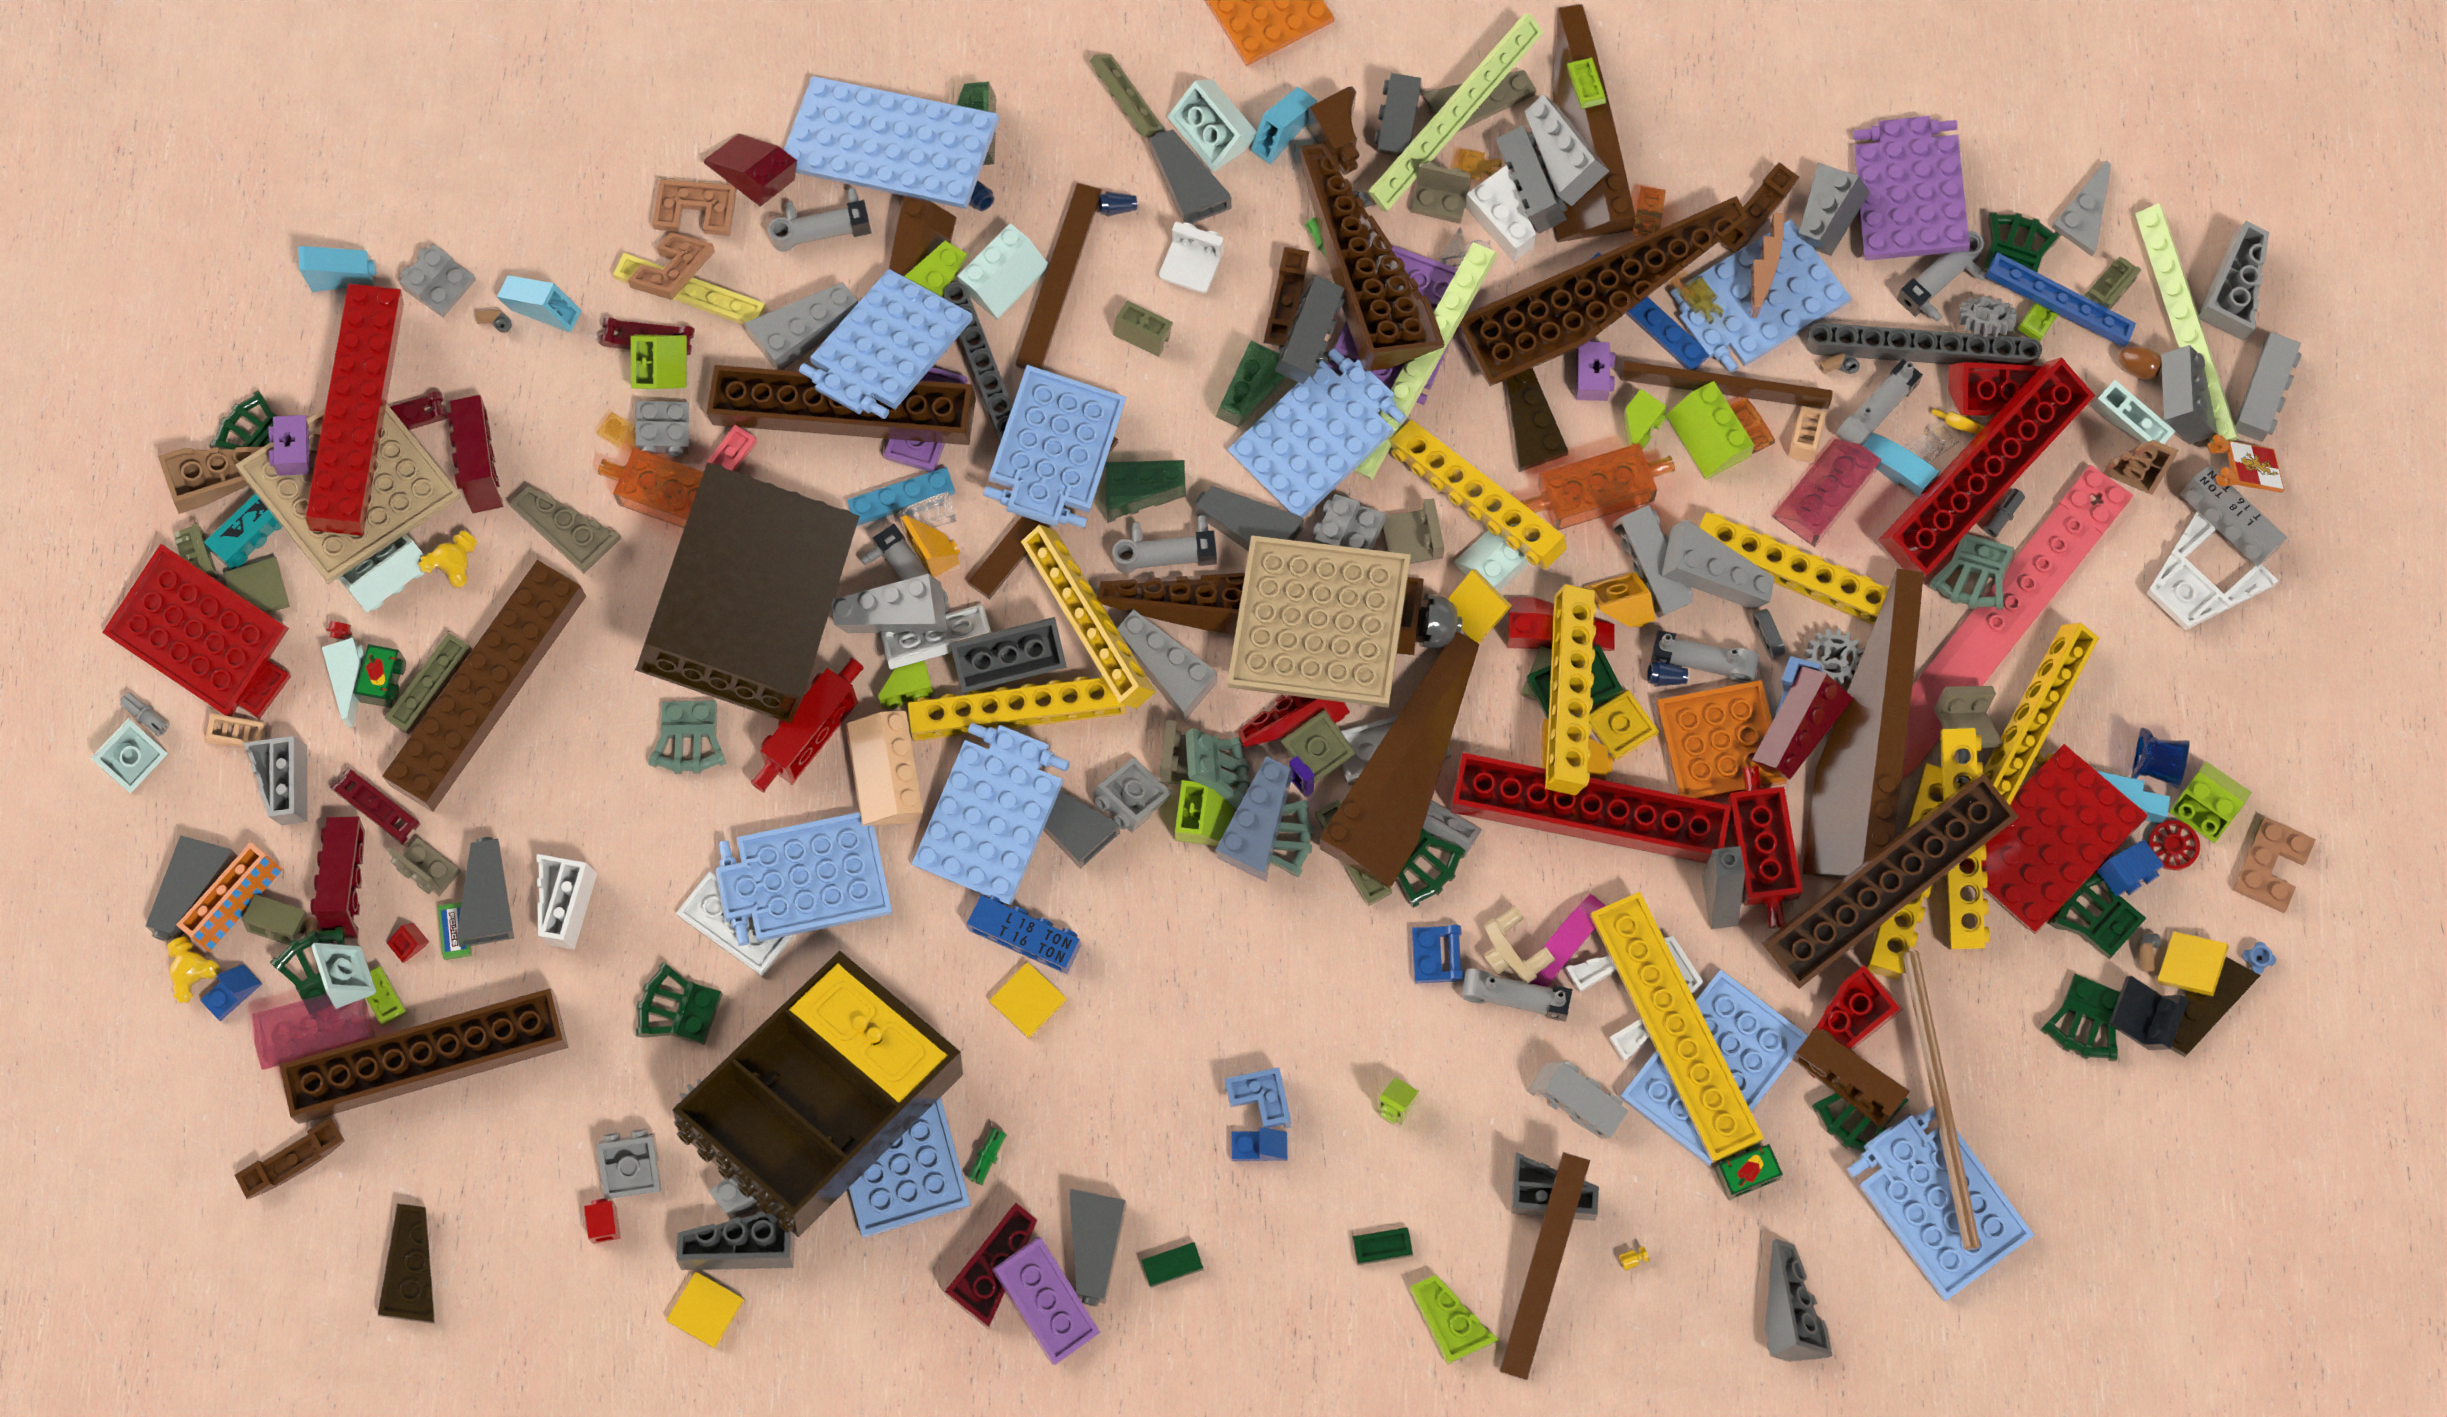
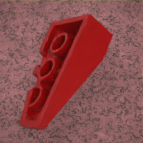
[1948,362,2042,416]
[1507,596,1615,651]
[1237,695,1350,747]
[1810,965,1904,1078]

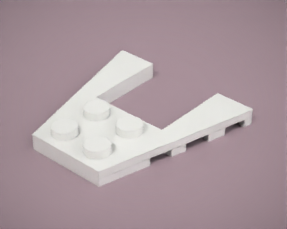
[2146,511,2279,630]
[1565,936,1703,1062]

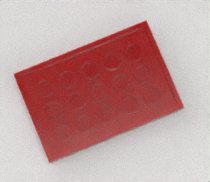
[102,544,289,717]
[1959,744,2148,934]

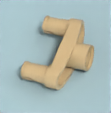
[1484,905,1555,983]

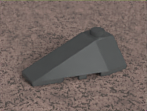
[1765,1239,1833,1362]

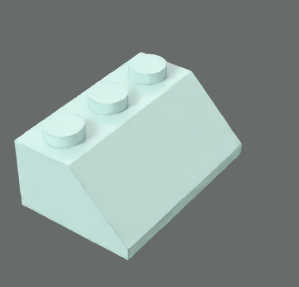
[1167,79,1257,172]
[957,223,1049,320]
[1454,524,1538,592]
[338,534,425,613]

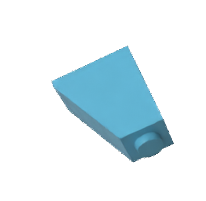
[1251,87,1318,164]
[298,246,377,292]
[497,275,582,332]

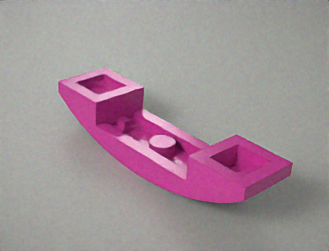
[1530,893,1606,987]

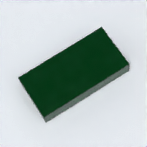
[1353,1227,1413,1266]
[1141,1242,1204,1288]

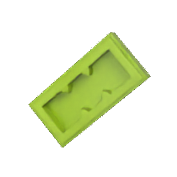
[1567,58,1606,109]
[2017,302,2059,342]
[366,965,407,1027]

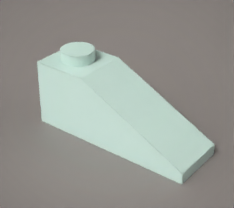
[2091,380,2175,444]
[322,638,366,728]

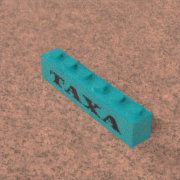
[204,493,282,570]

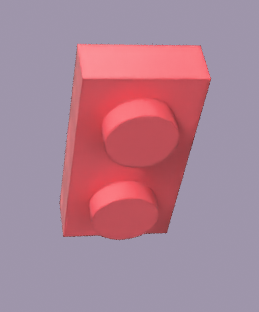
[705,425,758,472]

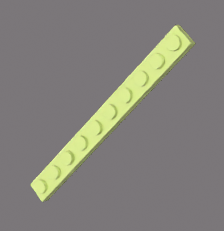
[1368,13,1544,211]
[2135,203,2239,443]
[1353,242,1498,480]

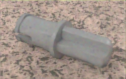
[121,693,170,737]

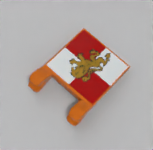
[2207,435,2285,493]

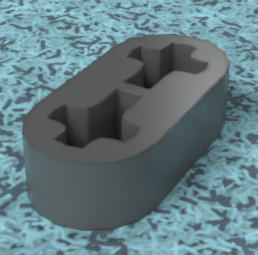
[1753,609,1785,659]

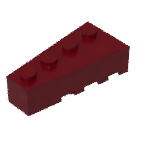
[447,394,503,514]
[1752,666,1853,780]
[310,816,365,938]
[944,1202,1038,1329]

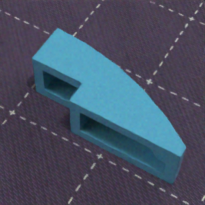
[1856,433,1939,497]
[2097,771,2170,824]

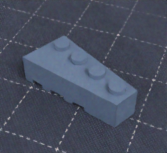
[1215,756,1292,882]

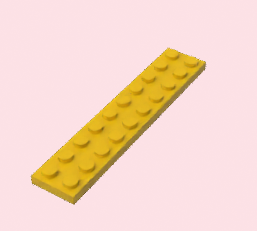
[1590,891,1764,1163]

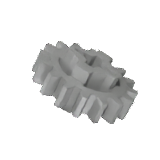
[1958,296,2017,337]
[1804,629,1863,686]

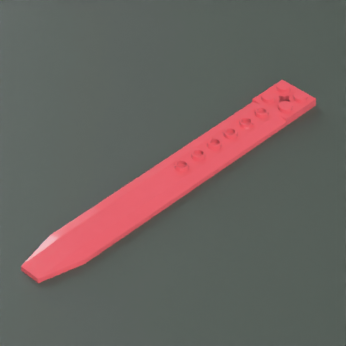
[1901,464,2134,781]

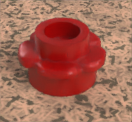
[326,621,352,640]

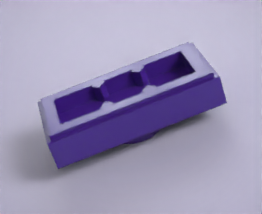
[1289,756,1315,798]

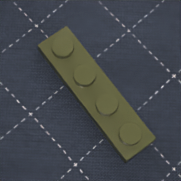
[1090,54,1165,137]
[385,633,472,735]
[1315,800,1392,907]

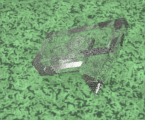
[1440,227,1493,267]
[1903,421,1959,463]

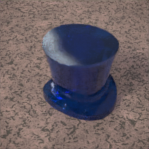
[2131,727,2190,789]

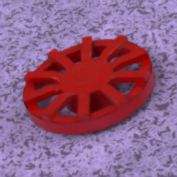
[2148,820,2200,871]

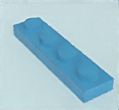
[847,467,956,526]

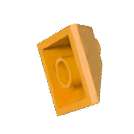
[901,515,960,578]
[1585,572,1655,627]

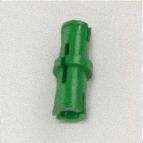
[967,1127,1007,1186]

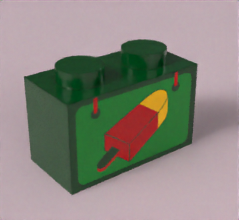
[354,644,406,708]
[1715,1143,1783,1201]

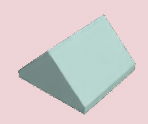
[91,718,168,794]
[311,943,376,1009]

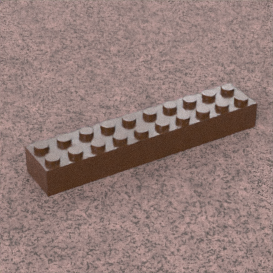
[707,365,976,445]
[382,560,586,812]
[1762,772,2019,989]
[279,988,569,1124]

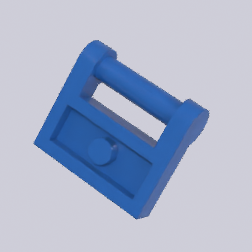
[1412,925,1464,984]

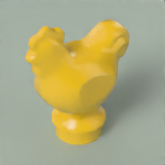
[418,531,478,588]
[167,937,221,1003]

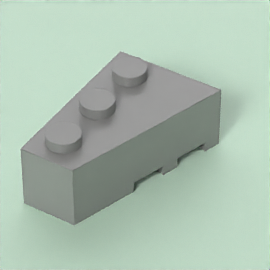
[243,736,308,825]
[1527,1061,1629,1139]

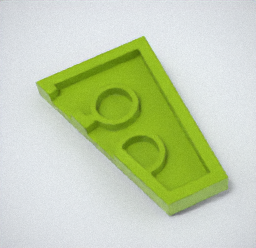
[904,241,969,298]
[1409,1274,1499,1365]

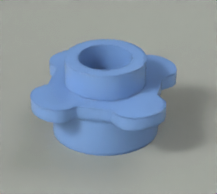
[2242,942,2276,974]

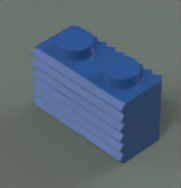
[2097,839,2164,897]

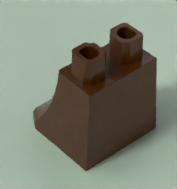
[1307,86,1359,175]

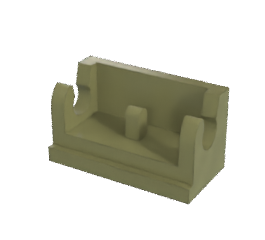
[2084,257,2141,310]
[1113,301,1173,357]
[174,523,219,579]
[242,894,307,945]

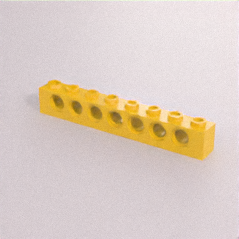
[1390,419,1567,570]
[1699,512,1889,625]
[1021,525,1156,709]
[1545,584,1597,795]
[1983,622,2100,805]
[908,675,1126,741]
[1940,728,1990,950]
[1867,763,1960,981]

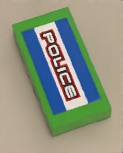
[438,902,472,960]

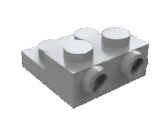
[399,244,476,317]
[636,401,689,457]
[1313,494,1387,550]
[1093,757,1172,833]
[597,1129,662,1199]

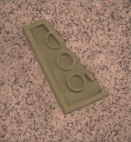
[1423,70,1537,133]
[509,486,621,574]

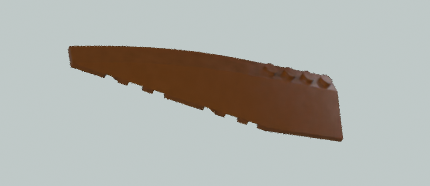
[1455,196,1748,386]
[1802,568,1924,880]
[1097,573,1424,655]

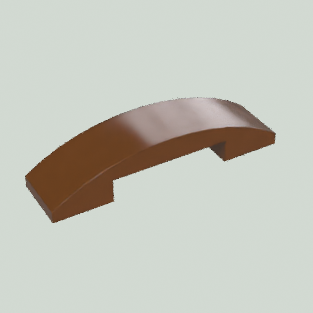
[1719,162,1799,254]
[1263,247,1310,347]
[234,1117,345,1199]

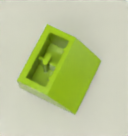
[631,335,687,389]
[2169,761,2252,843]
[1175,780,1235,846]

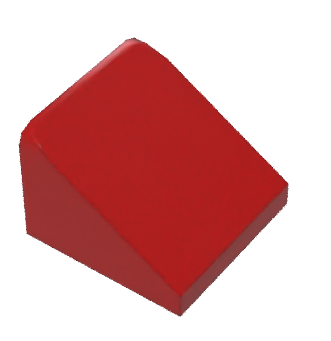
[387,923,429,963]

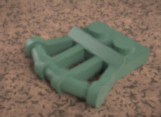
[1929,534,2015,610]
[648,701,727,774]
[1186,728,1251,808]
[1270,800,1314,877]

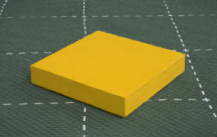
[1448,569,1512,644]
[1589,689,1659,762]
[2157,931,2229,996]
[989,962,1067,1039]
[666,1271,745,1349]

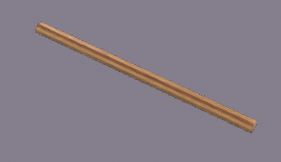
[1903,950,1980,1250]

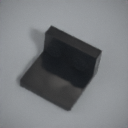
[2109,976,2189,1050]

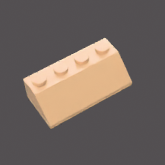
[846,711,923,826]

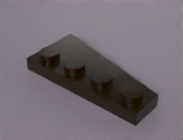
[1506,368,1568,472]
[2171,957,2261,1057]
[377,1203,435,1324]

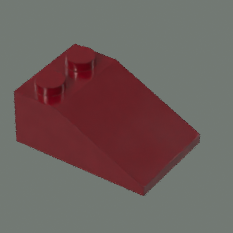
[704,134,797,207]

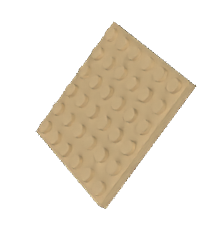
[235,403,461,584]
[1227,535,1411,708]

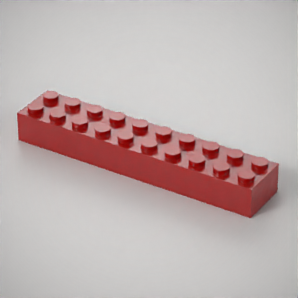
[306,283,404,536]
[1878,357,2095,577]
[1451,752,1731,864]

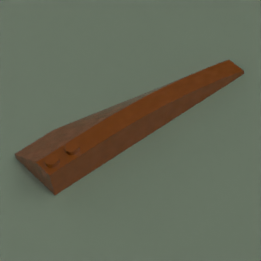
[1553,4,1636,243]
[1299,143,1445,372]

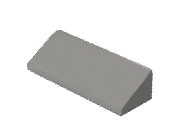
[1423,800,1482,857]

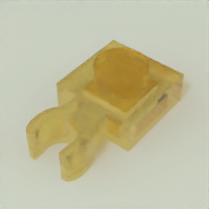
[1457,149,1502,180]
[1679,277,1723,324]
[597,412,636,453]

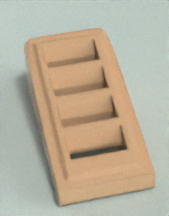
[1788,405,1827,463]
[205,713,265,748]

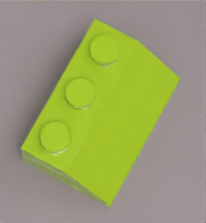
[1666,381,1754,480]

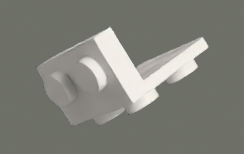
[1159,221,1224,294]

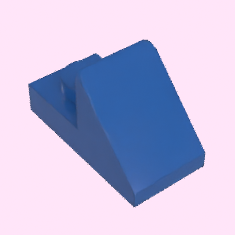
[200,964,262,1021]
[1231,1127,1288,1161]

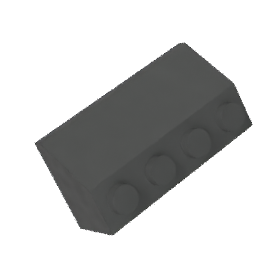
[950,617,1067,693]

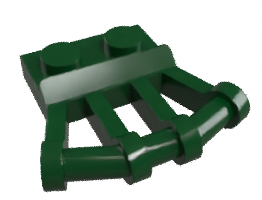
[1982,212,2061,273]
[210,390,277,450]
[1397,828,1466,908]
[2050,871,2146,960]
[270,926,345,1017]
[636,962,723,1045]
[2040,974,2120,1061]
[1812,1093,1909,1153]

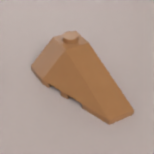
[2103,440,2179,495]
[158,447,263,514]

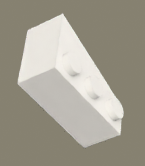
[1465,165,1536,262]
[537,854,597,950]

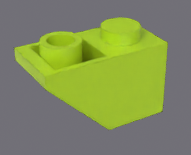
[1623,389,1667,454]
[878,660,934,709]
[1377,1077,1419,1125]

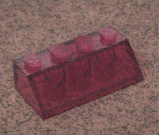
[1772,439,1882,548]
[252,994,375,1070]

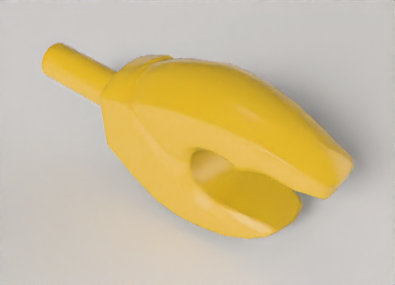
[1931,408,1985,434]

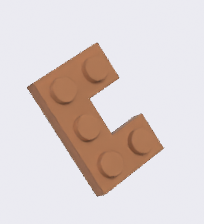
[652,179,737,236]
[628,232,715,300]
[2233,817,2316,913]

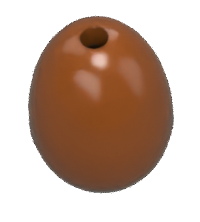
[2119,347,2162,380]

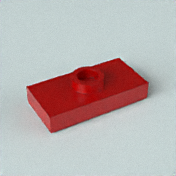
[236,661,292,719]

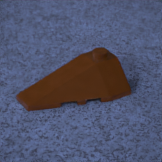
[889,196,957,277]

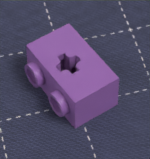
[1576,342,1615,401]
[269,415,310,476]

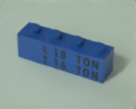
[967,895,1081,975]

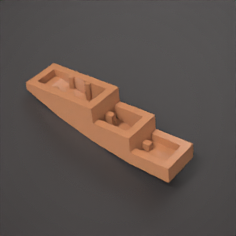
[1751,213,1784,318]

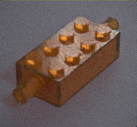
[1520,443,1675,530]
[598,448,704,528]

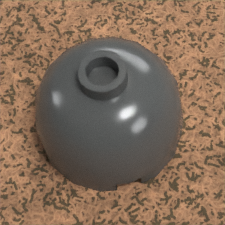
[1418,594,1462,648]

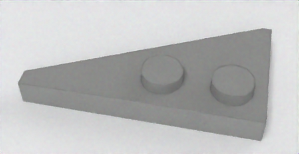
[2052,161,2111,256]

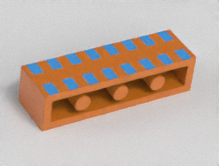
[176,842,283,952]

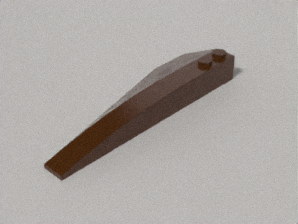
[1320,632,1480,889]

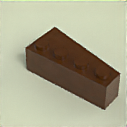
[1792,1028,1910,1129]

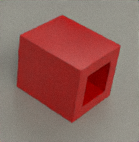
[584,1198,621,1244]

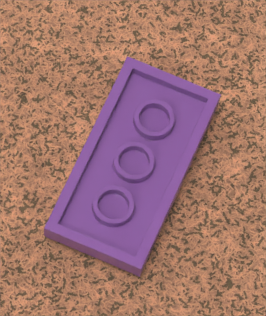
[884,367,968,472]
[992,1237,1101,1365]

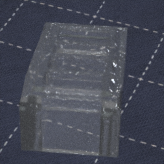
[898,492,956,532]

